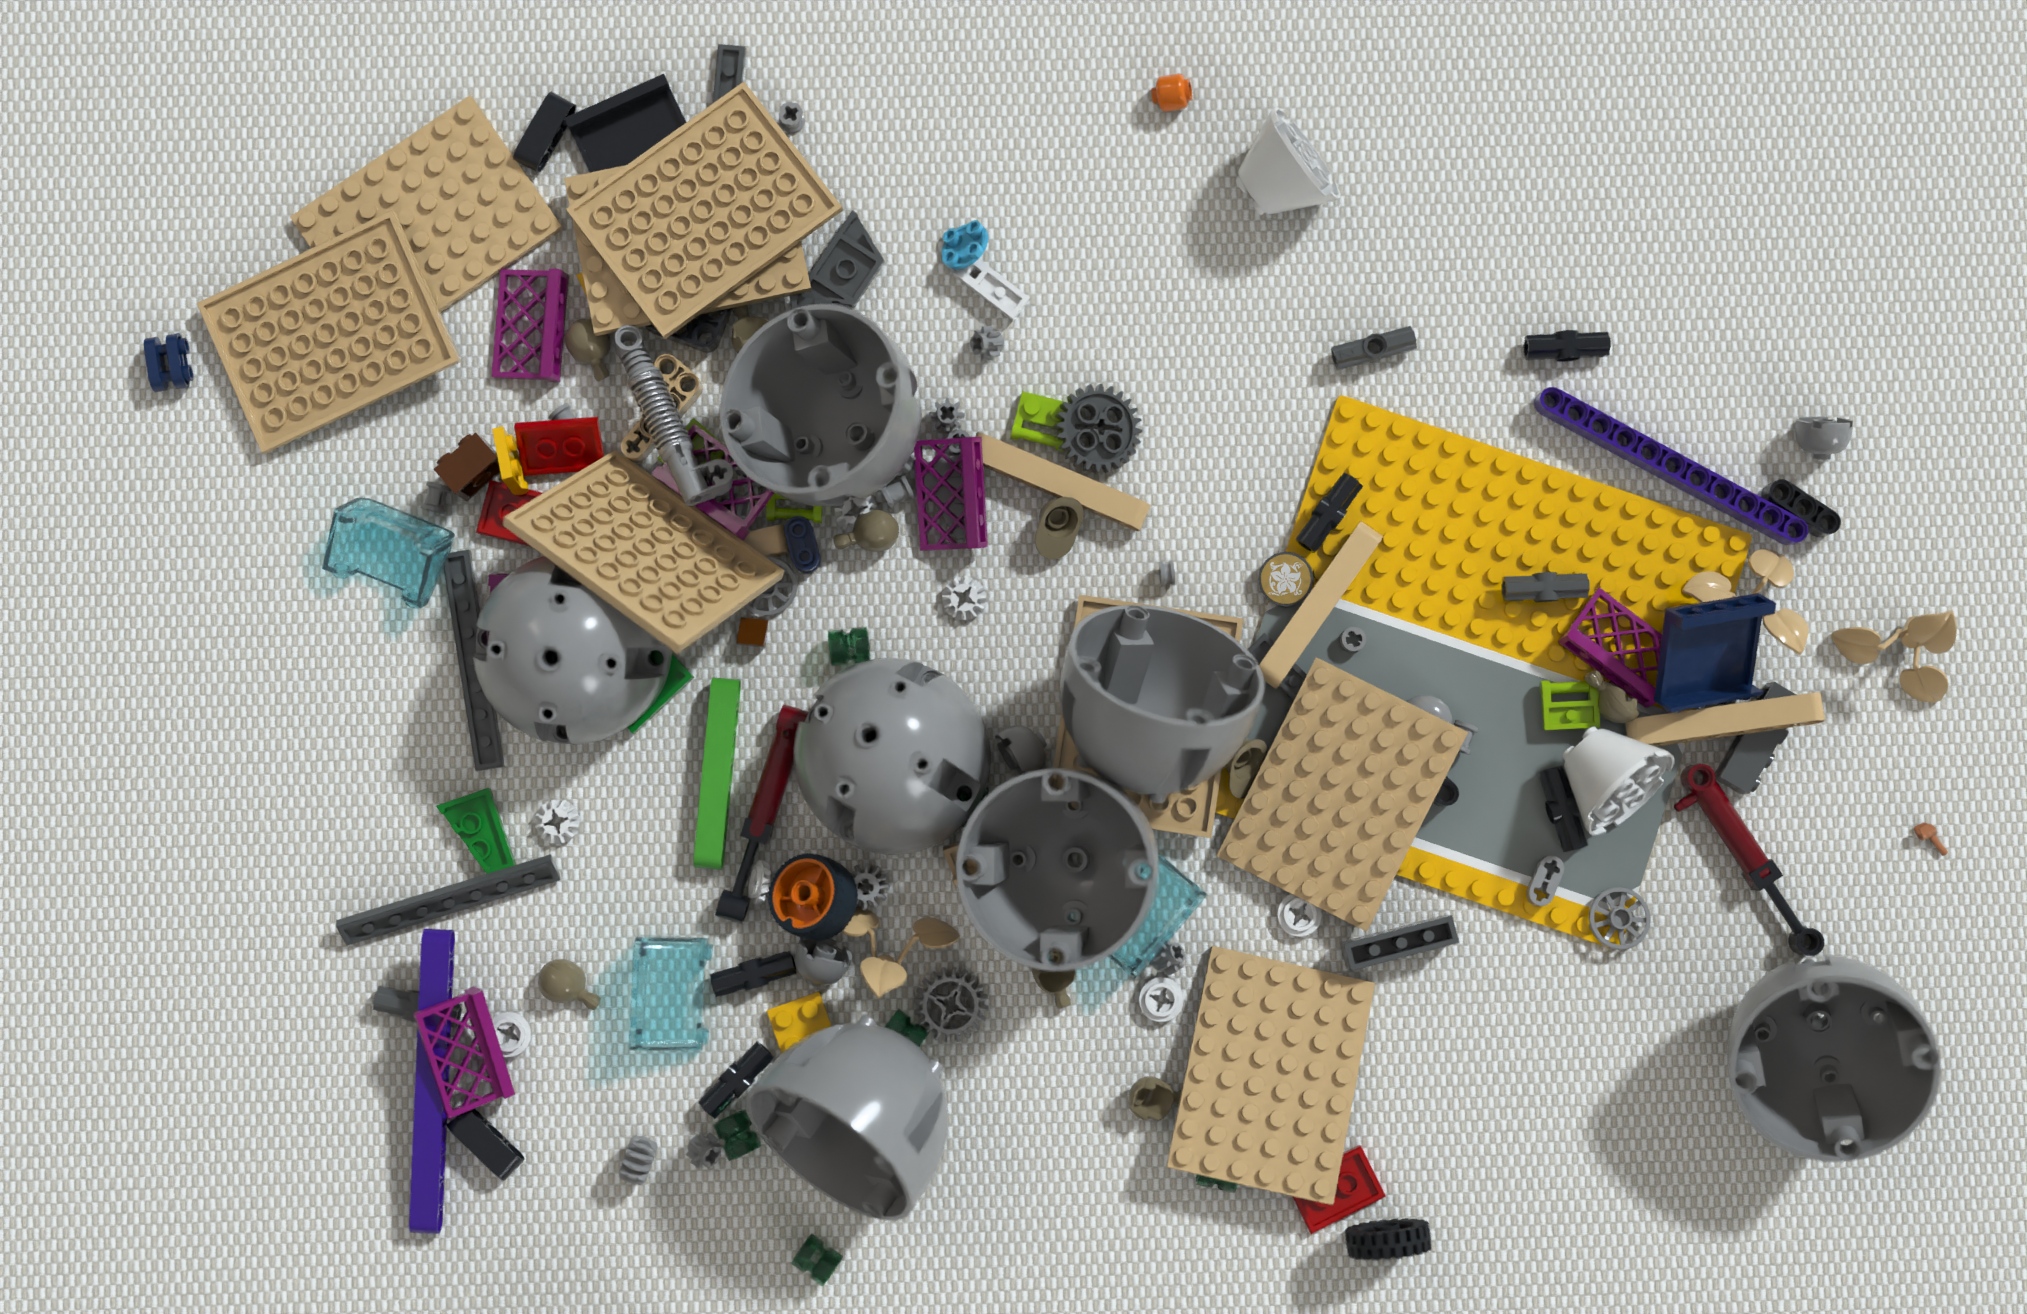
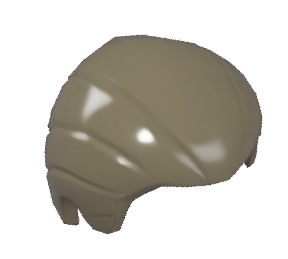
[732,305,769,353]
[565,318,610,381]
[833,509,899,552]
[1584,670,1640,723]
[1032,949,1076,1009]
[538,959,601,1010]
[1128,1076,1182,1121]

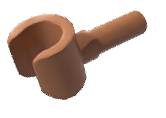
[1914,822,1948,856]

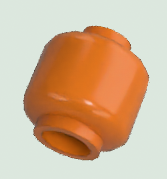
[1151,73,1193,112]

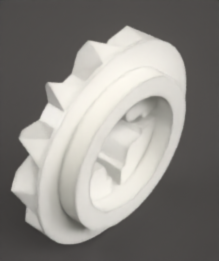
[834,495,878,533]
[942,576,986,620]
[535,799,580,844]
[748,860,771,905]
[1277,894,1322,937]
[1139,977,1184,1022]
[492,1012,532,1057]

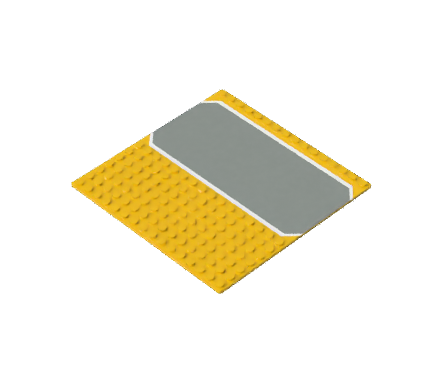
[1215,395,1752,950]

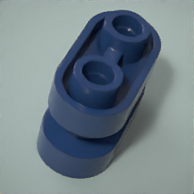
[144,333,194,392]
[784,516,821,574]

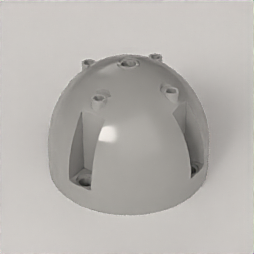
[720,304,921,506]
[473,556,672,745]
[1060,605,1265,803]
[793,658,991,855]
[956,768,1159,971]
[1727,955,1941,1162]
[746,1015,949,1221]

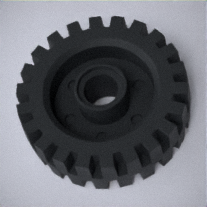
[1345,1218,1432,1260]

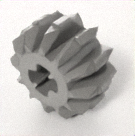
[851,863,890,910]
[619,1135,658,1185]

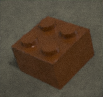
[434,433,500,501]

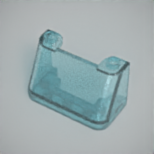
[322,497,455,609]
[1108,853,1207,979]
[629,935,713,1051]

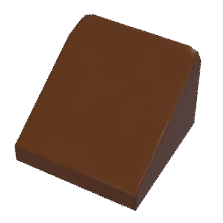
[736,617,769,648]

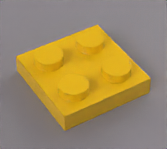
[766,991,832,1054]

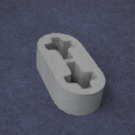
[1526,855,1564,907]

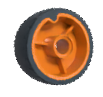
[768,853,858,940]

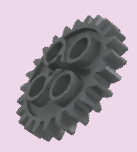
[1053,384,1143,474]

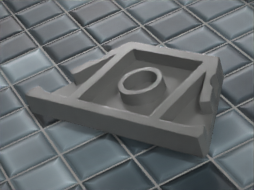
[796,210,885,308]

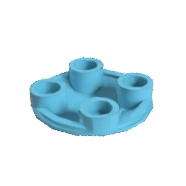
[941,220,989,270]

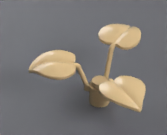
[1682,549,1809,655]
[1831,610,1957,703]
[842,906,960,998]

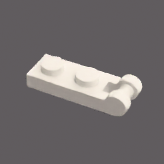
[953,259,1030,321]

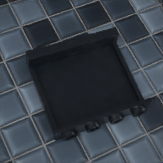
[564,74,686,172]

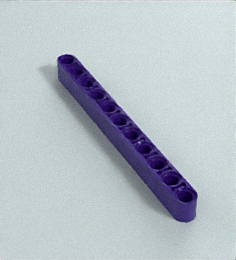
[1534,387,1808,545]
[409,928,455,1234]

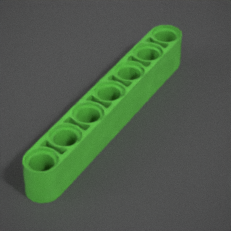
[694,677,741,870]

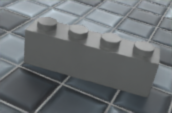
[1715,682,1797,794]
[1339,914,1460,971]

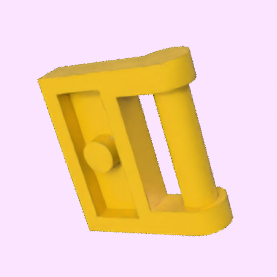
[492,426,529,495]

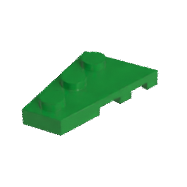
[627,650,694,734]
[436,788,516,874]

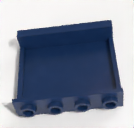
[1654,593,1776,713]

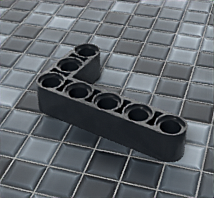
[645,308,733,353]

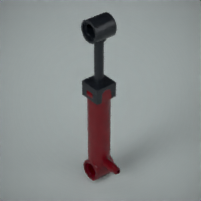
[715,704,809,924]
[1674,764,1824,956]

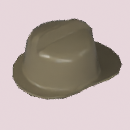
[1035,497,1084,559]
[1225,738,1267,798]

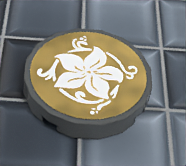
[1258,551,1314,607]

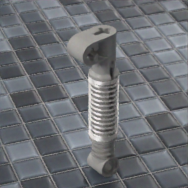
[614,325,733,506]

